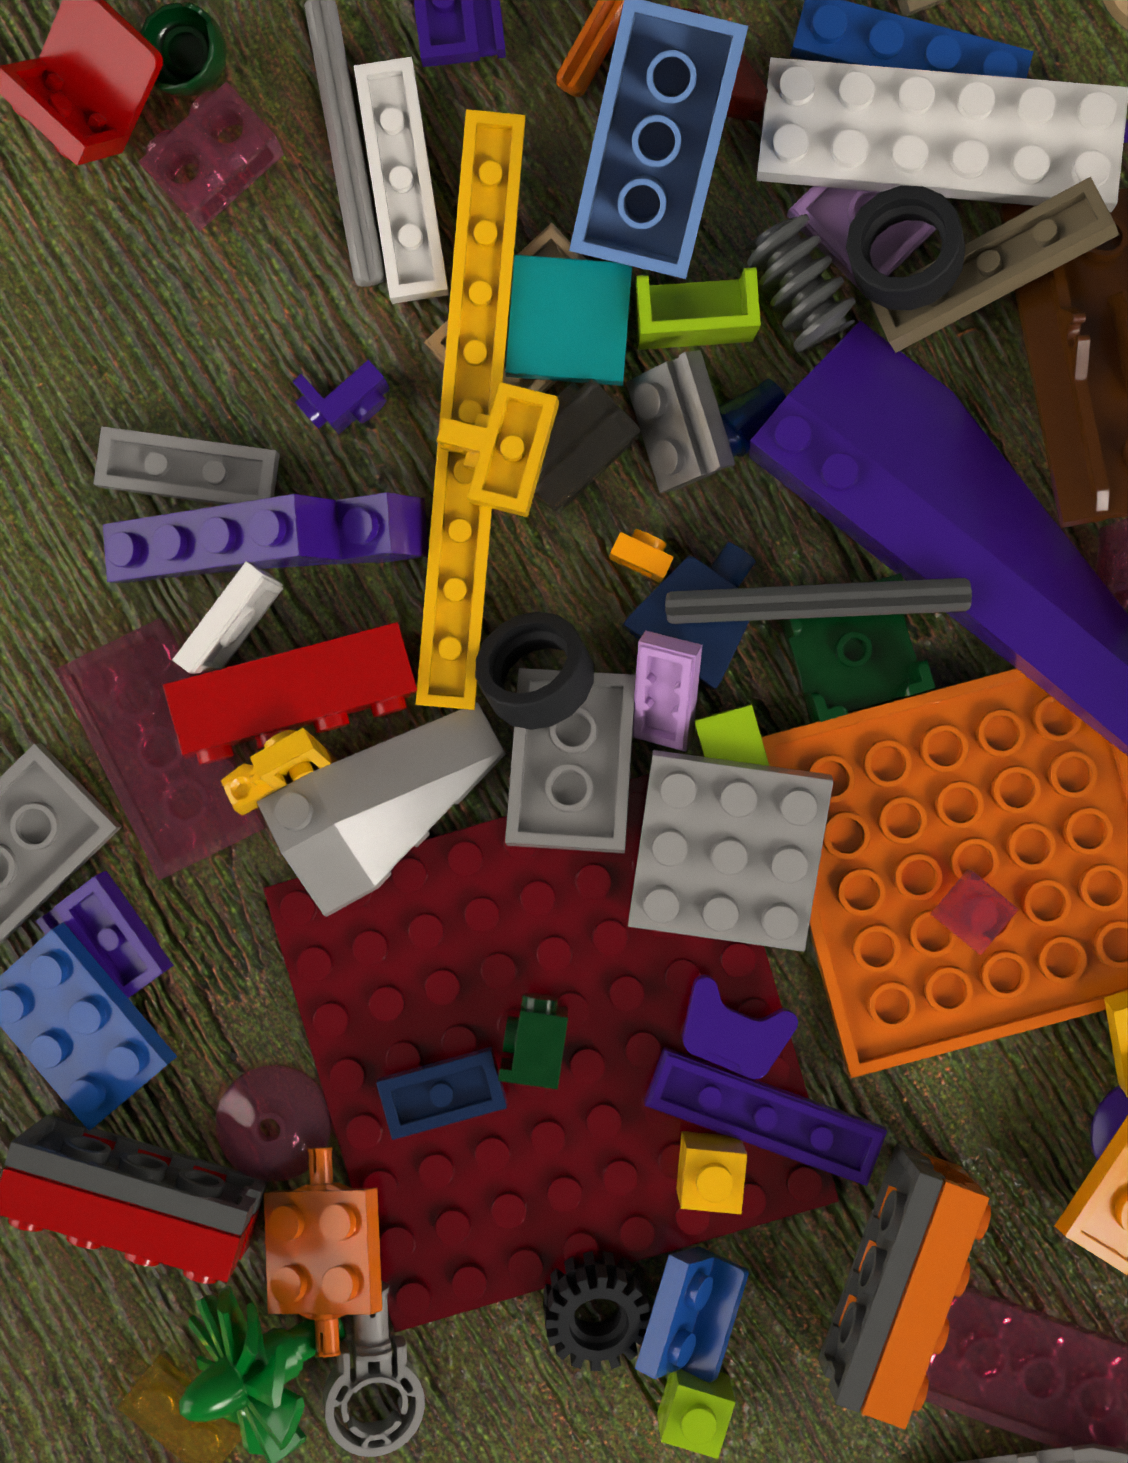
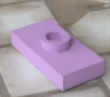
[633,630,703,752]

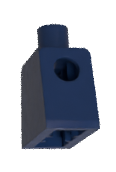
[621,542,756,690]

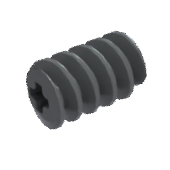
[744,214,856,353]

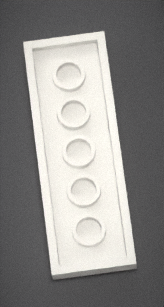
[756,57,1128,212]

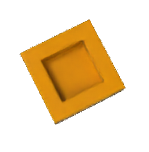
[609,529,674,583]

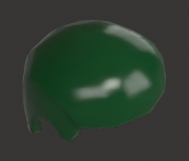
[140,2,227,96]

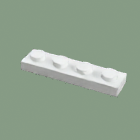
[354,56,449,304]

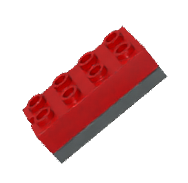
[0,1114,269,1284]

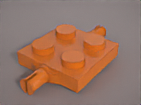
[264,1147,383,1358]

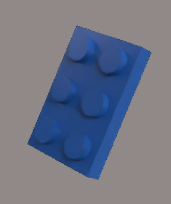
[0,922,177,1131]

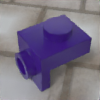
[292,359,390,435]

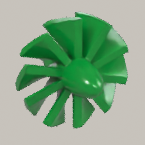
[179,1286,345,1463]

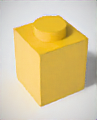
[676,1131,747,1215]

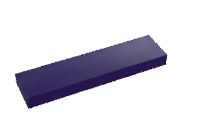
[644,1046,887,1186]

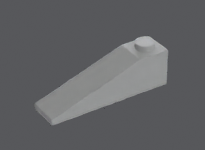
[257,702,506,917]

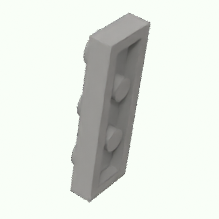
[93,426,280,505]

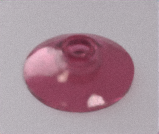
[216,1065,332,1181]

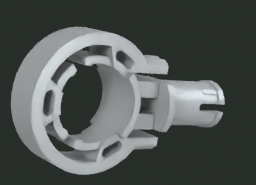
[322,1281,425,1457]

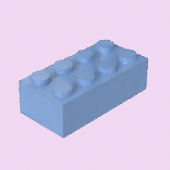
[569,0,748,279]

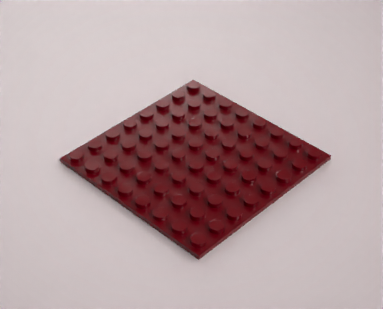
[263,773,839,1333]

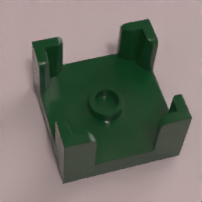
[779,573,935,723]

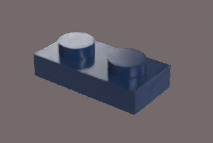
[376,1046,508,1140]

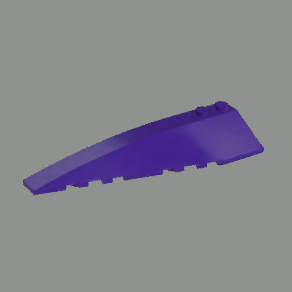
[749,321,1128,756]

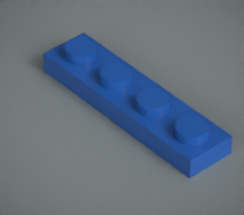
[790,0,1034,79]

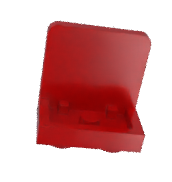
[0,0,163,166]

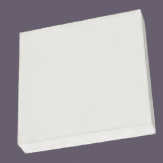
[172,561,283,675]

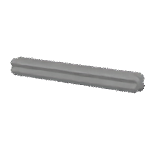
[304,0,386,287]

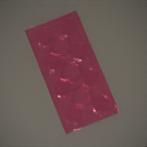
[55,618,268,881]
[925,1286,1128,1450]

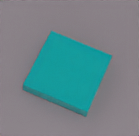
[505,255,632,386]

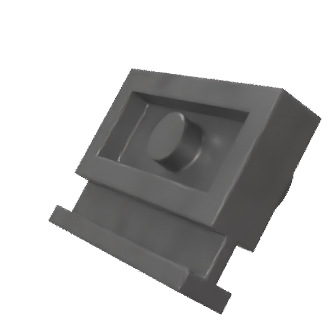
[626,350,736,493]

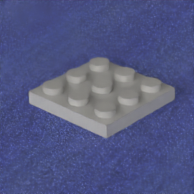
[628,750,834,952]

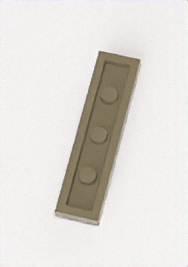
[871,176,1119,353]

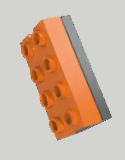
[818,1143,991,1430]

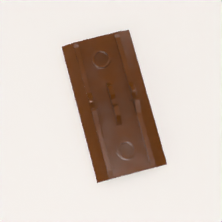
[1000,188,1128,528]

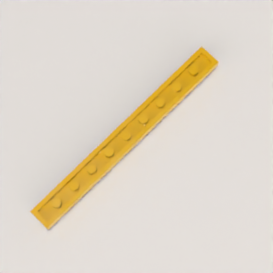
[415,109,525,710]

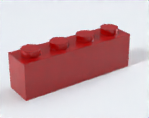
[163,622,417,765]

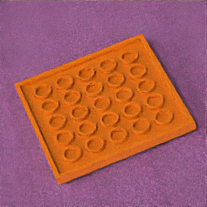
[761,668,1128,1078]

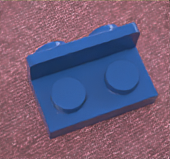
[635,1246,749,1382]

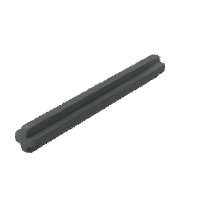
[665,578,972,624]

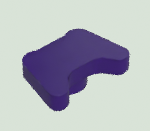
[682,974,798,1079]

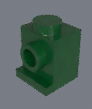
[498,993,568,1089]

